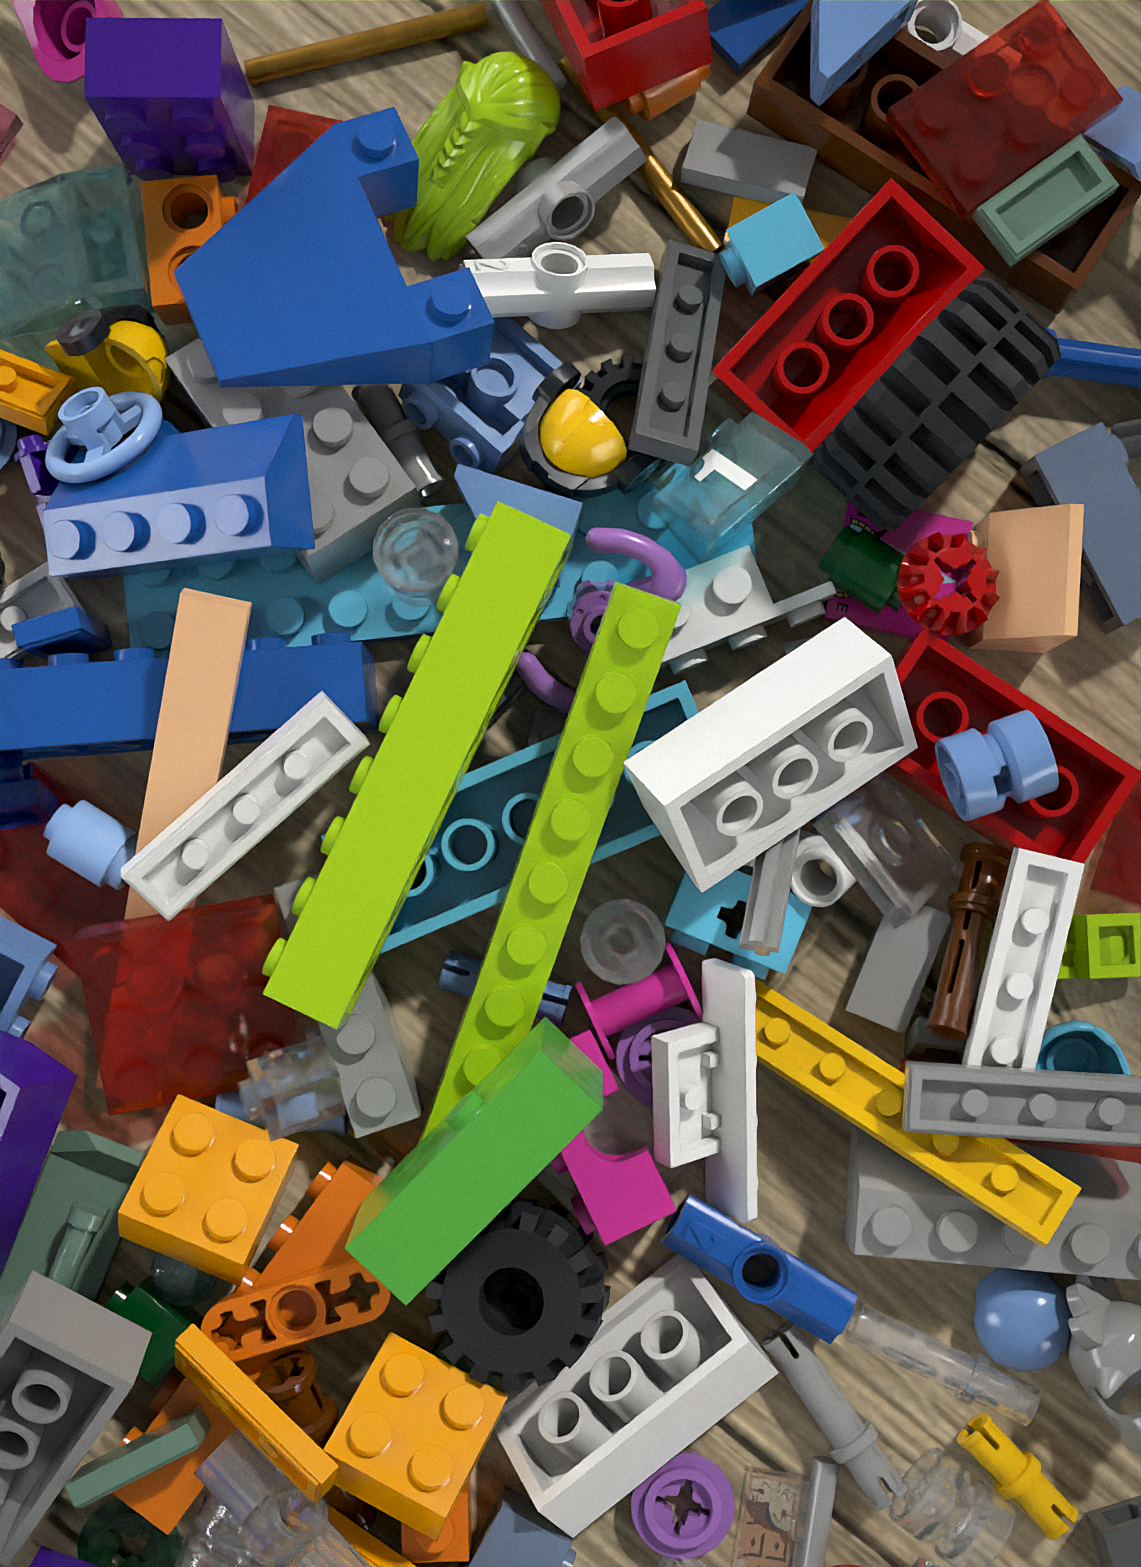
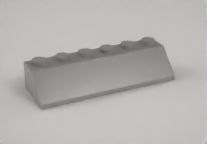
[843,1123,1141,1280]

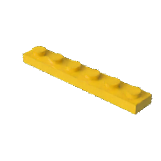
[755,978,1082,1249]

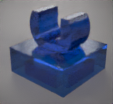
[0,754,57,830]

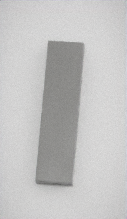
[902,1061,1141,1147]

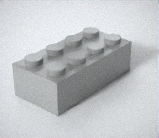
[165,337,423,585]
[0,1270,152,1567]

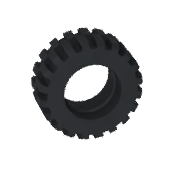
[813,277,1061,531]

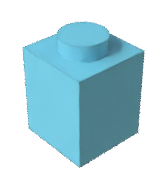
[719,192,824,297]

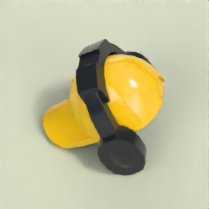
[44,304,171,441]
[519,362,662,499]

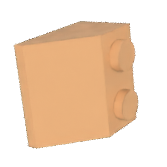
[967,504,1084,653]

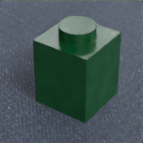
[103,1272,204,1388]

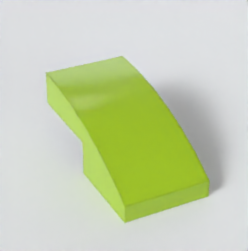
[1057,912,1141,979]

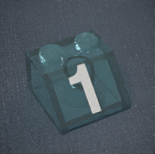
[651,411,813,564]

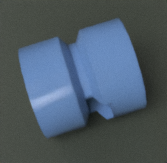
[935,710,1059,822]

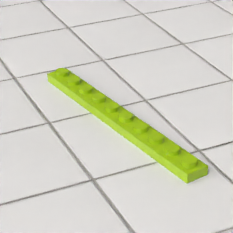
[418,581,682,1144]

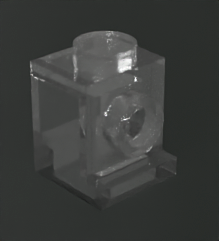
[237,1027,346,1142]

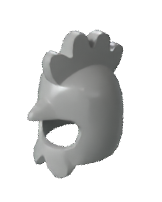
[1066,1275,1141,1453]

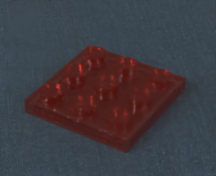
[73,893,304,1116]

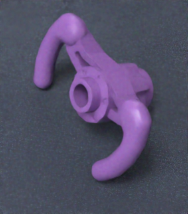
[515,527,687,714]

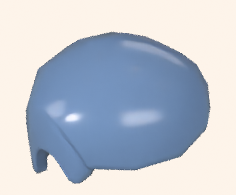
[973,1267,1073,1372]

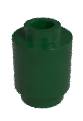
[818,525,905,615]

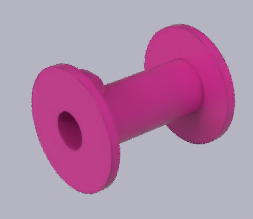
[575,941,703,1060]

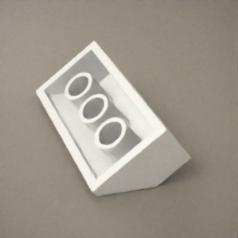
[623,617,918,893]
[494,1254,778,1538]

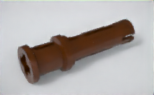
[925,842,1012,1041]
[258,1350,377,1531]

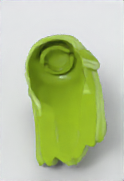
[383,51,561,262]

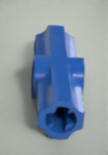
[660,1192,858,1345]

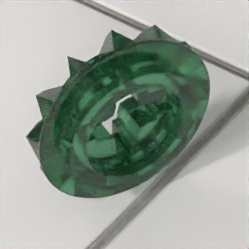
[77,1498,184,1567]

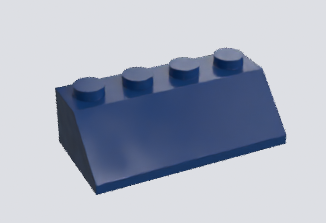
[43,414,315,579]

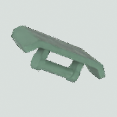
[0,1130,147,1320]

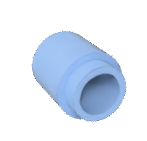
[43,800,138,891]

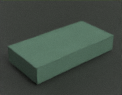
[972,134,1120,268]
[64,1405,211,1508]

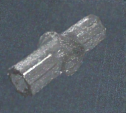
[193,1428,371,1567]

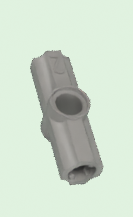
[465,116,647,259]

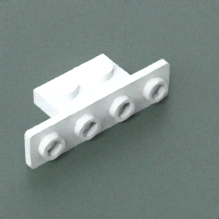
[659,545,837,675]
[651,958,758,1223]

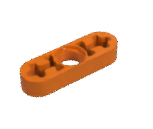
[201,1258,392,1362]

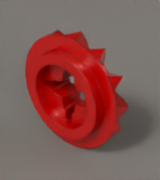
[897,531,1001,636]

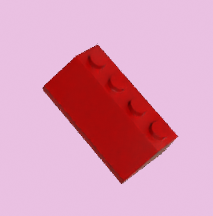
[709,178,985,461]

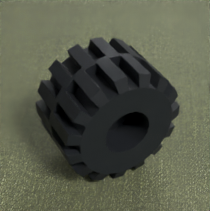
[426,1199,611,1390]

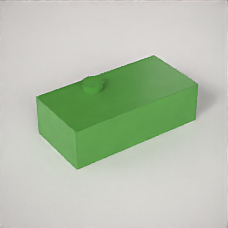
[345,1017,603,1305]

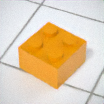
[118,1094,299,1287]
[323,1332,508,1541]

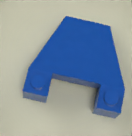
[174,107,495,387]

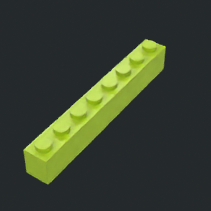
[262,501,573,1030]

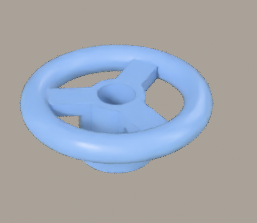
[45,387,162,483]

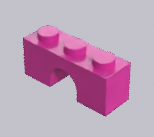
[551,1027,677,1246]

